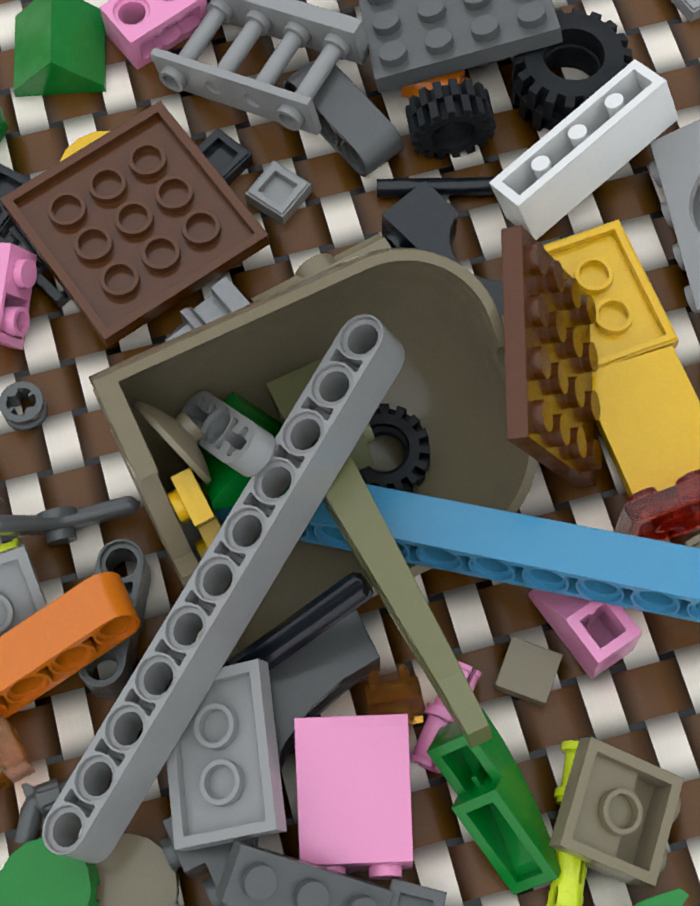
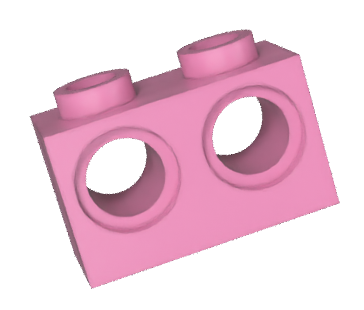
[99,0,207,70]

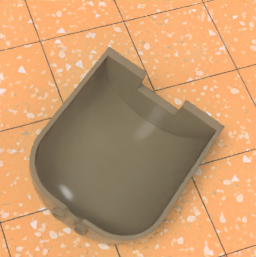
[89,247,538,663]

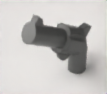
[14,778,68,844]

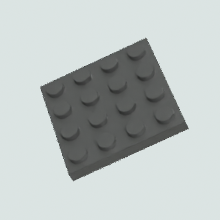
[358,0,563,93]

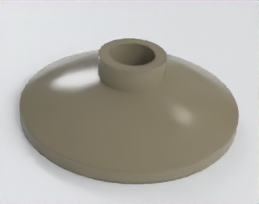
[132,401,212,485]

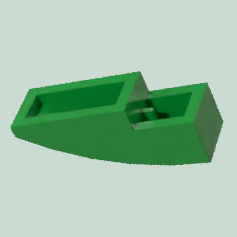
[427,708,561,895]

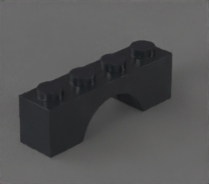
[382,180,503,315]

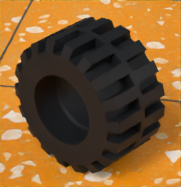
[510,8,633,132]

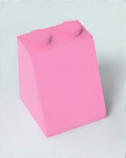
[294,714,413,880]

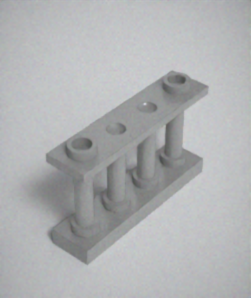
[150,0,369,135]

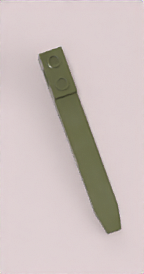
[266,357,492,748]

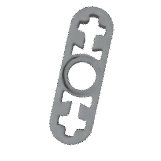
[182,391,275,477]

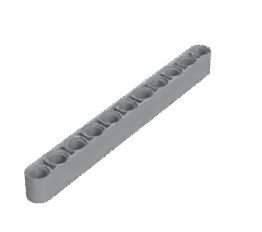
[42,314,405,864]

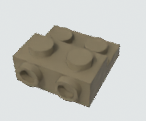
[549,737,684,887]

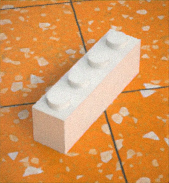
[489,59,679,240]

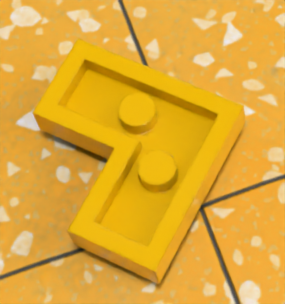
[167,468,222,559]

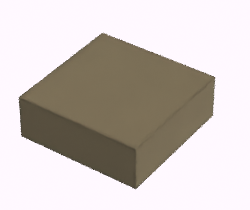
[494,636,563,708]

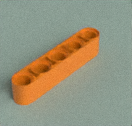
[0,572,141,722]

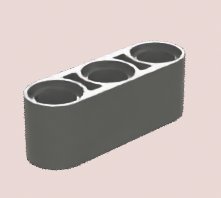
[283,58,404,177]
[78,539,151,700]

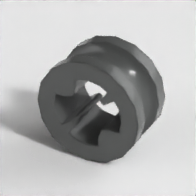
[0,381,48,432]

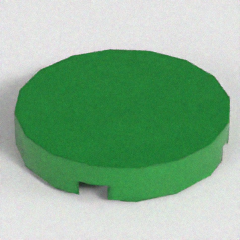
[0,837,100,906]

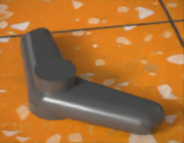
[0,496,140,546]

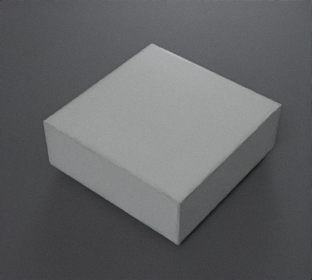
[245,160,312,226]

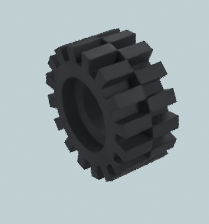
[405,78,496,159]
[359,404,430,493]

